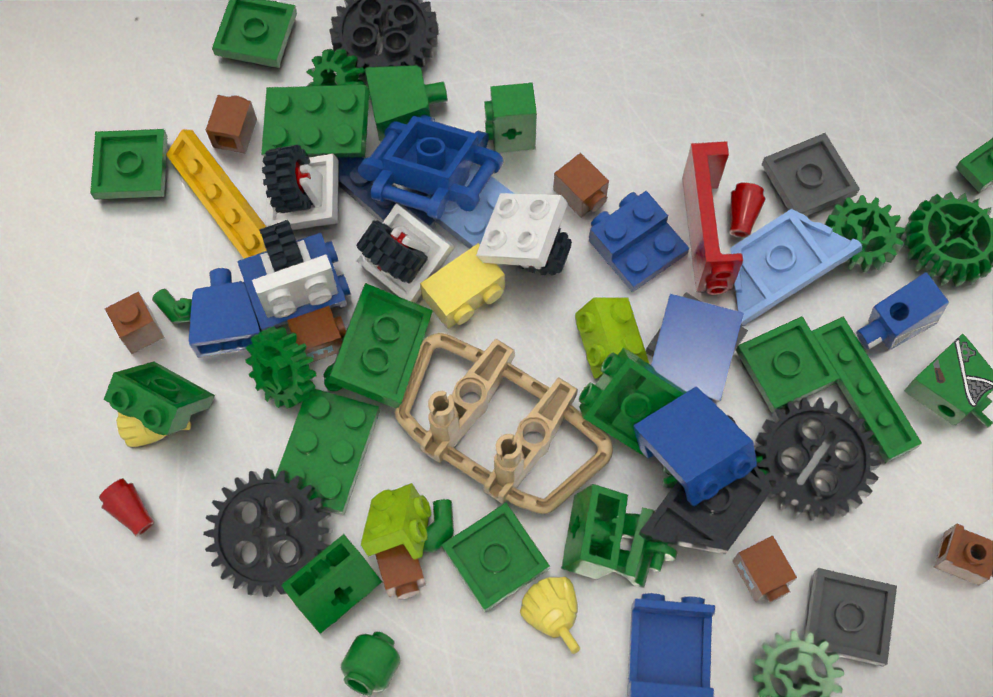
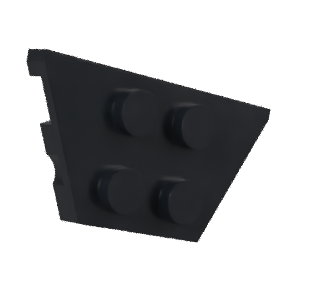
[639,415,773,554]

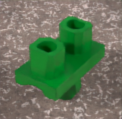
[614,507,678,588]

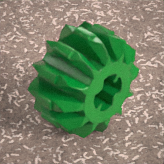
[306,49,366,86]

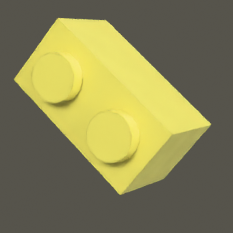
[420,243,505,329]

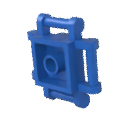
[358,115,504,220]

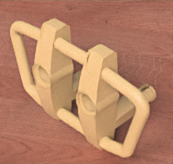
[395,333,613,514]

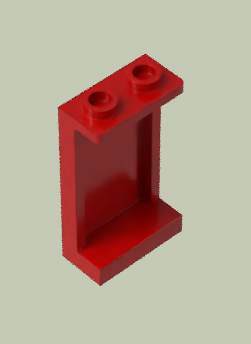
[682,141,743,295]

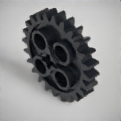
[329,0,439,78]
[755,397,881,521]
[204,468,333,597]

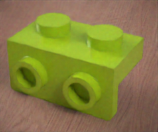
[575,297,649,379]
[360,483,431,560]

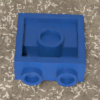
[588,190,689,293]

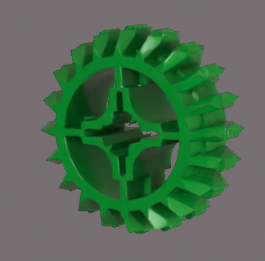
[903,191,993,287]

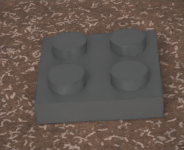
[761,133,860,216]
[805,568,897,667]

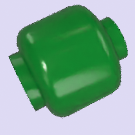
[340,631,401,696]

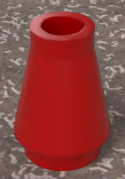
[729,182,766,238]
[99,478,155,537]

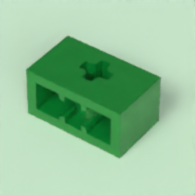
[484,82,537,153]
[561,484,628,579]
[281,534,382,634]

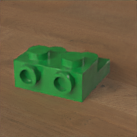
[579,347,687,456]
[103,361,215,435]

